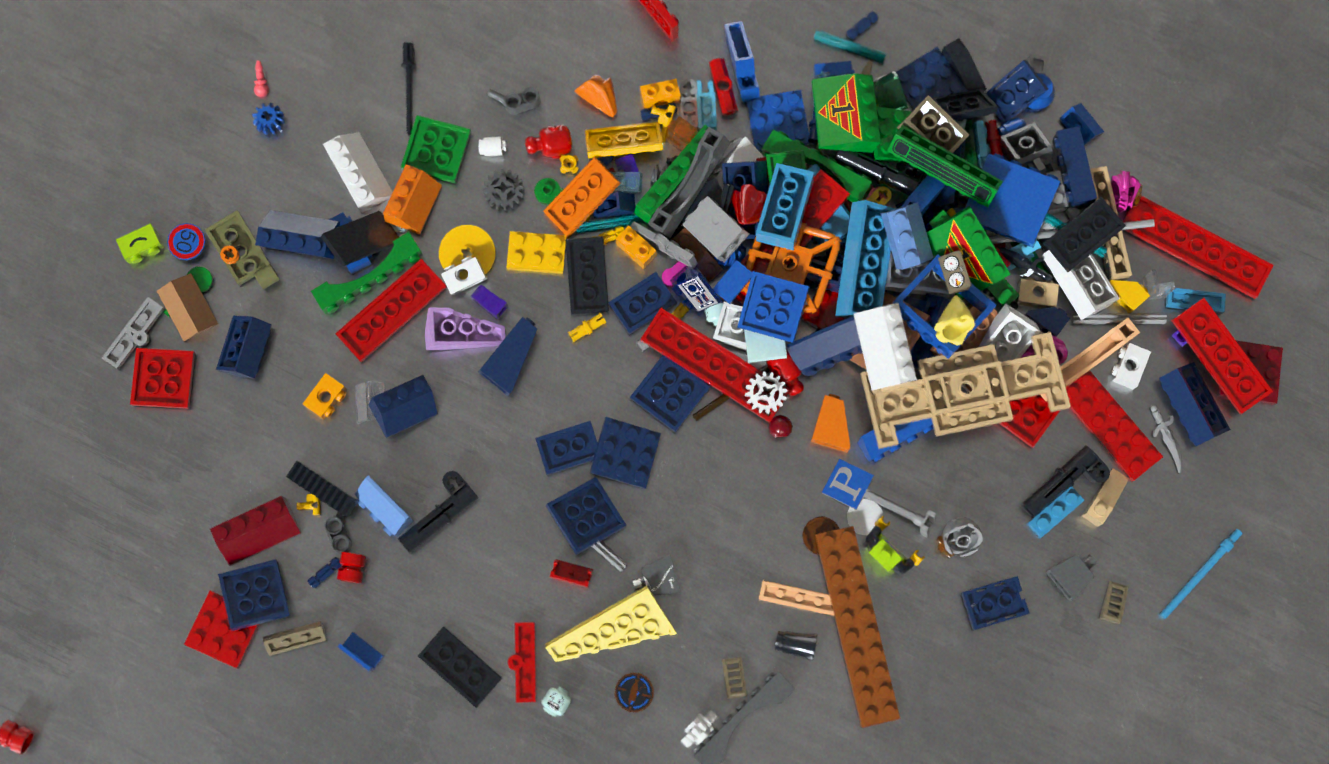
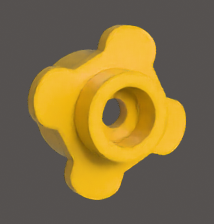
[560,155,579,174]

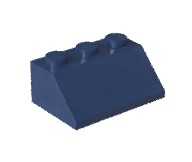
[216,316,272,379]
[368,375,438,438]

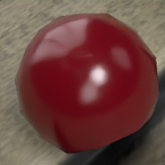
[768,415,793,437]

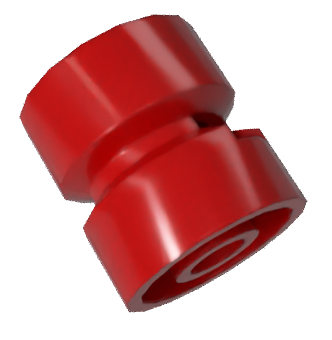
[337,552,366,583]
[0,720,34,755]

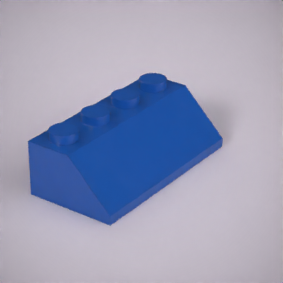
[857,418,934,462]

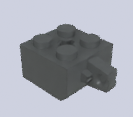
[1001,122,1053,175]

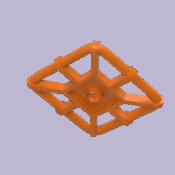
[742,222,841,313]

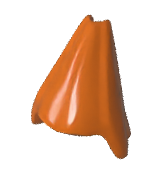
[574,75,617,117]

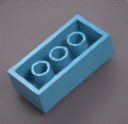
[756,163,814,251]

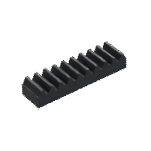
[286,460,359,517]

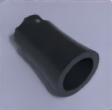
[775,631,818,661]

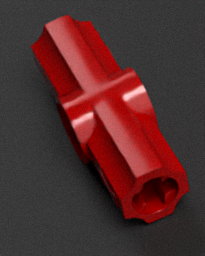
[709,58,738,116]

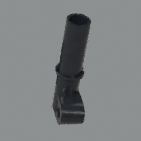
[835,150,925,196]
[1022,445,1110,518]
[398,471,478,553]

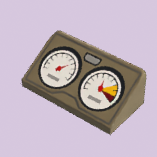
[938,250,971,294]

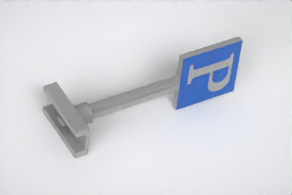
[822,459,936,538]

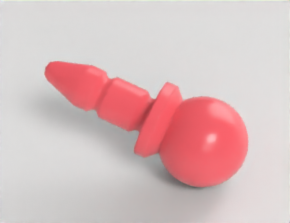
[254,60,269,97]

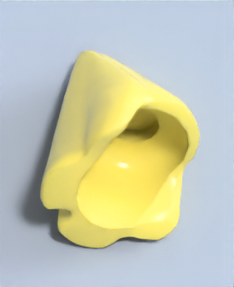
[935,296,975,345]

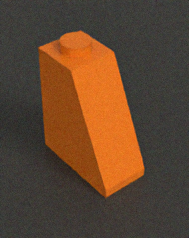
[811,394,850,453]

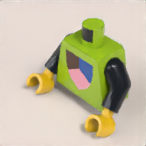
[866,516,925,575]

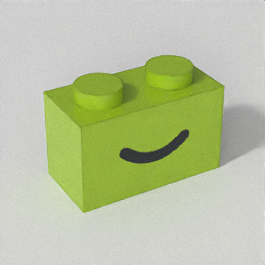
[116,223,164,264]

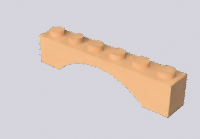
[1041,318,1140,402]

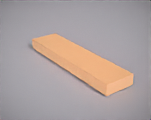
[759,580,834,616]

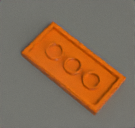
[543,157,621,238]

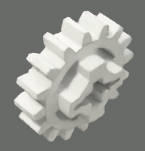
[745,372,787,414]
[681,711,718,748]

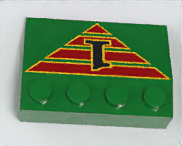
[812,73,881,153]
[926,206,1011,300]

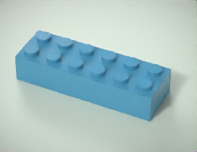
[835,200,895,318]

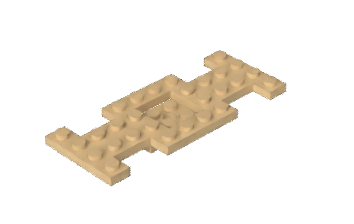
[860,332,1071,449]

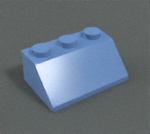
[881,202,933,270]
[354,476,414,537]

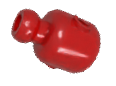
[525,125,572,159]
[766,349,804,396]

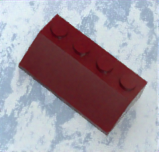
[210,496,301,566]

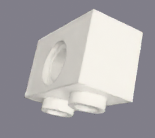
[441,256,487,296]
[1111,343,1151,390]

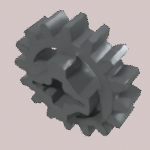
[483,169,525,211]

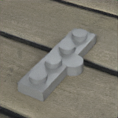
[630,221,698,269]
[102,297,165,370]

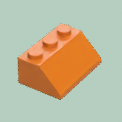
[383,164,442,235]

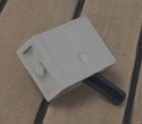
[682,184,749,263]

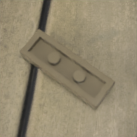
[263,621,326,656]

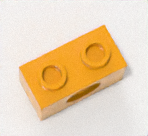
[640,78,681,110]
[616,226,657,269]
[303,373,347,420]

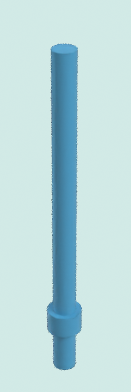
[1160,529,1243,619]

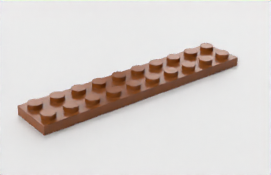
[815,526,900,728]

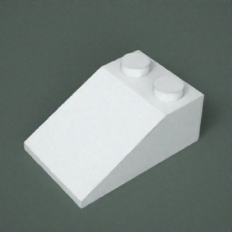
[713,302,747,351]
[979,304,1041,362]

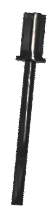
[401,42,416,135]

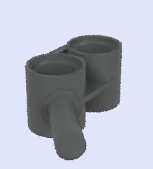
[487,87,540,115]
[325,512,352,554]

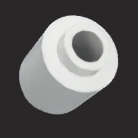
[479,136,507,156]

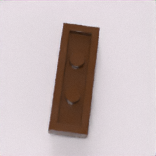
[672,228,724,282]

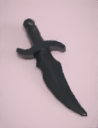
[999,248,1052,282]

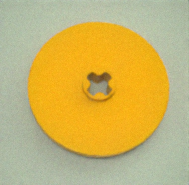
[439,225,496,280]

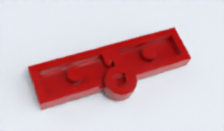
[507,622,536,703]

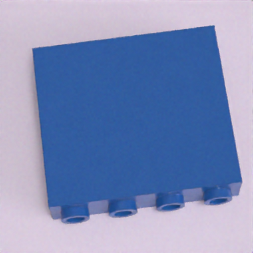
[965,153,1061,248]

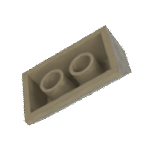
[897,95,969,153]

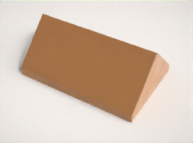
[157,274,218,342]

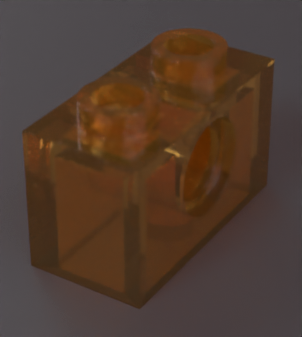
[667,116,697,152]

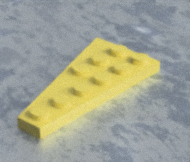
[545,585,677,662]

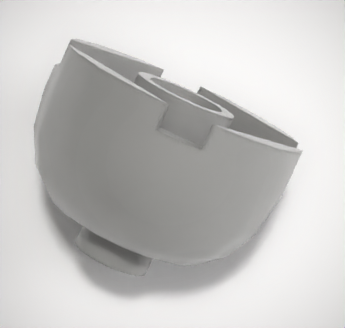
[943,517,983,557]

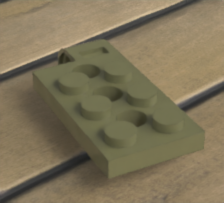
[205,210,280,290]

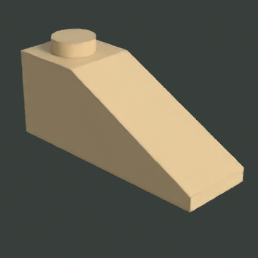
[1082,468,1129,527]

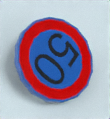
[167,223,206,260]

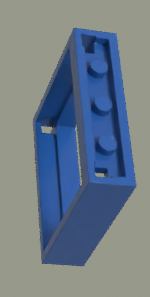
[892,255,997,359]

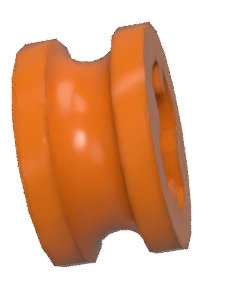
[220,245,239,264]

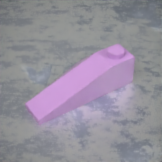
[425,308,505,350]

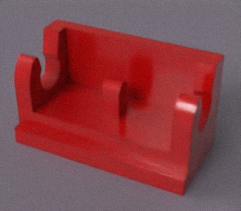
[550,559,594,588]

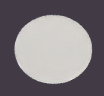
[847,499,884,535]

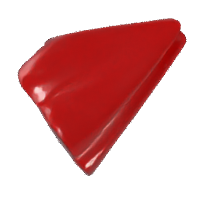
[732,184,767,225]

